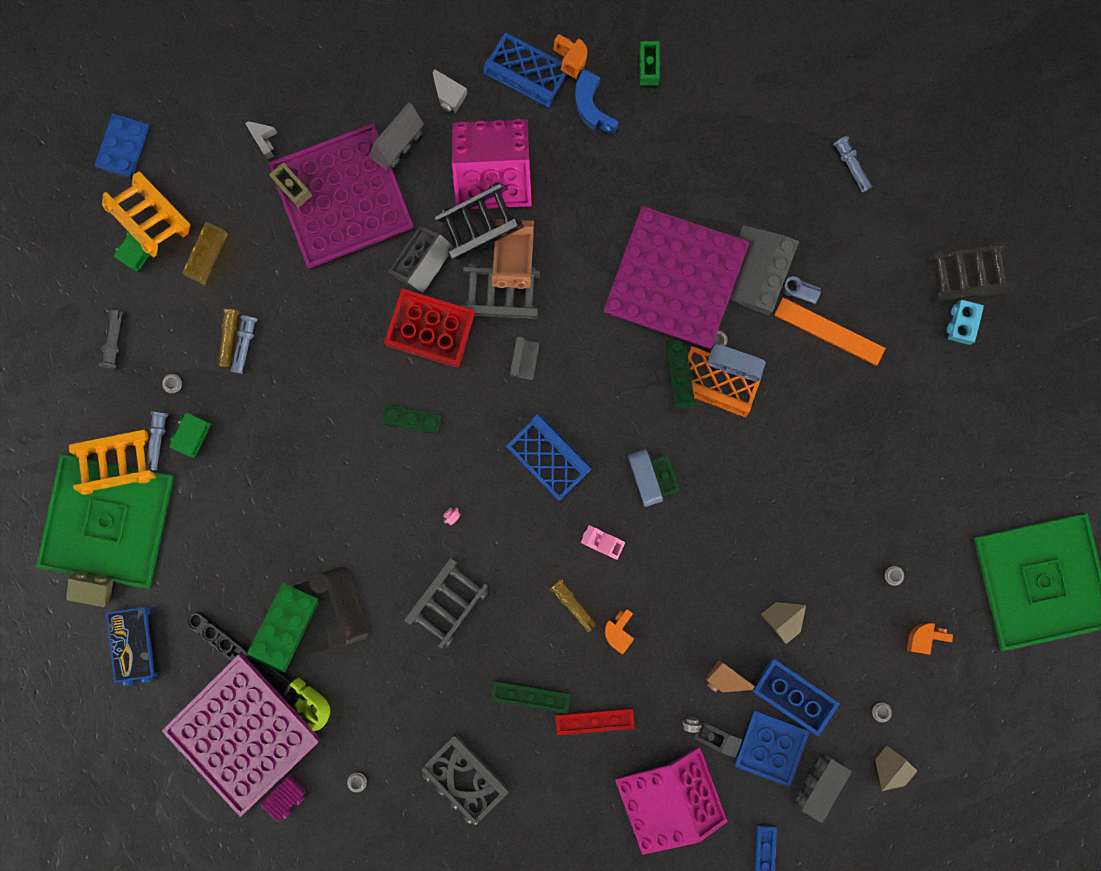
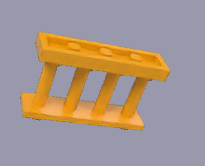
[102,171,190,258]
[69,430,156,495]

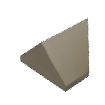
[761,602,806,644]
[875,745,917,791]

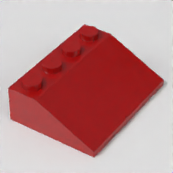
[384,289,475,369]

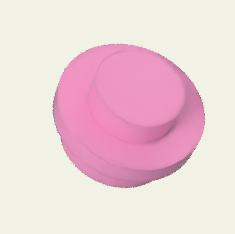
[443,507,461,525]

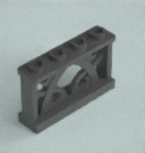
[421,734,510,826]

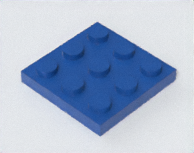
[734,710,810,787]

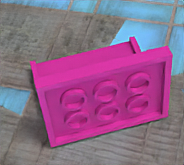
[452,119,532,209]
[615,747,728,855]

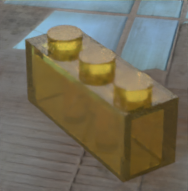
[182,222,228,285]

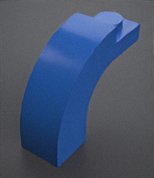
[575,69,619,133]

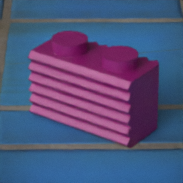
[260,774,307,822]

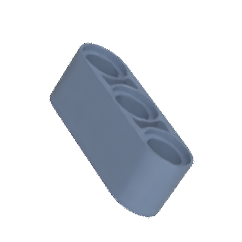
[707,344,766,381]
[627,449,663,507]

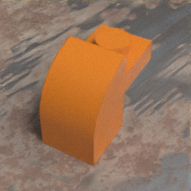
[553,34,587,79]
[605,609,634,654]
[907,623,953,655]

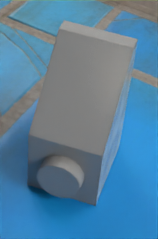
[432,69,468,113]

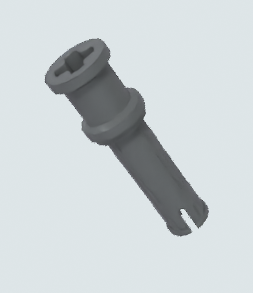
[98,310,123,369]

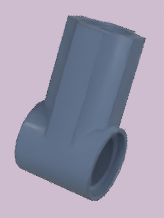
[781,276,821,304]

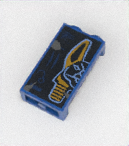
[106,607,158,686]

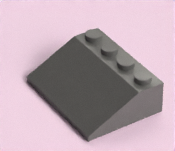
[729,225,799,316]

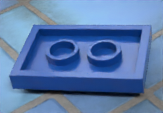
[94,113,149,179]

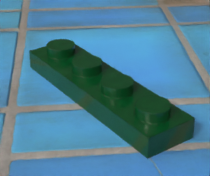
[666,339,695,408]
[491,681,571,714]

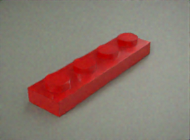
[555,708,635,735]

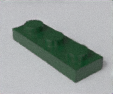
[381,404,442,434]

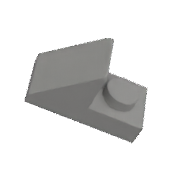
[245,121,277,160]

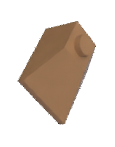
[705,660,755,692]

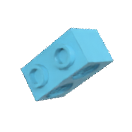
[947,300,984,345]

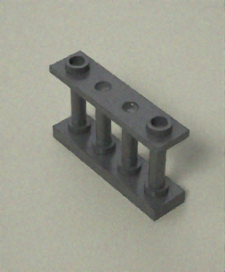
[461,264,540,319]
[404,558,489,648]

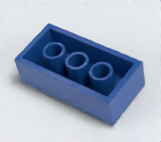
[751,658,840,737]

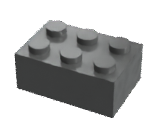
[795,754,852,823]

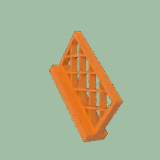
[688,346,763,418]

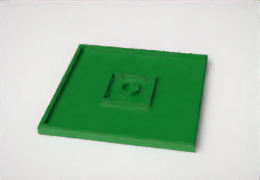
[36,454,174,589]
[973,513,1101,651]

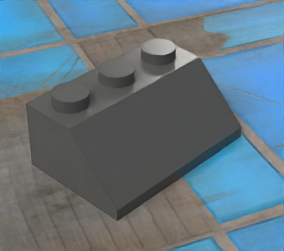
[369,102,424,171]
[389,226,454,294]

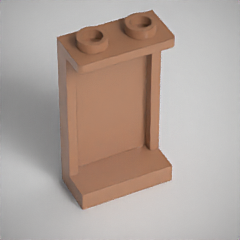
[492,219,534,289]

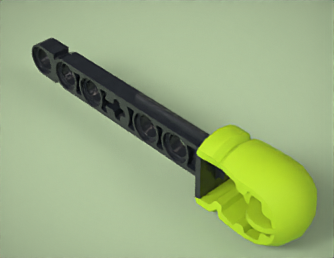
[187,612,330,731]

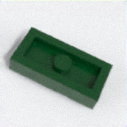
[651,455,680,497]

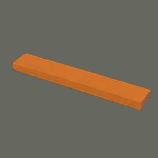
[774,298,886,366]

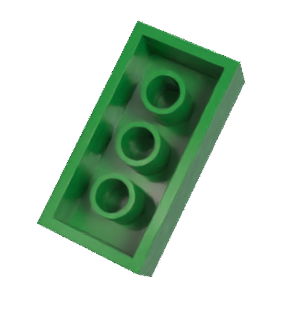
[247,583,319,673]

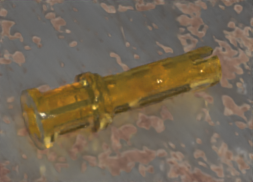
[217,309,240,368]
[549,579,597,633]

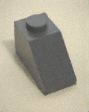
[694,721,743,757]

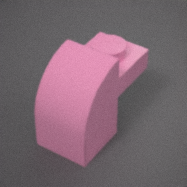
[581,525,625,560]

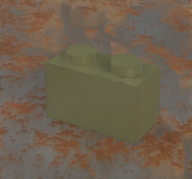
[269,162,312,208]
[67,571,113,607]

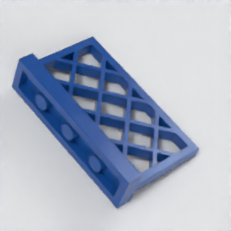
[483,32,567,107]
[506,414,593,501]

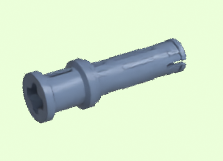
[833,136,873,193]
[230,315,258,374]
[146,411,168,470]

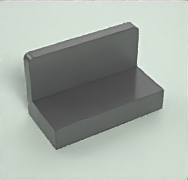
[510,337,539,380]

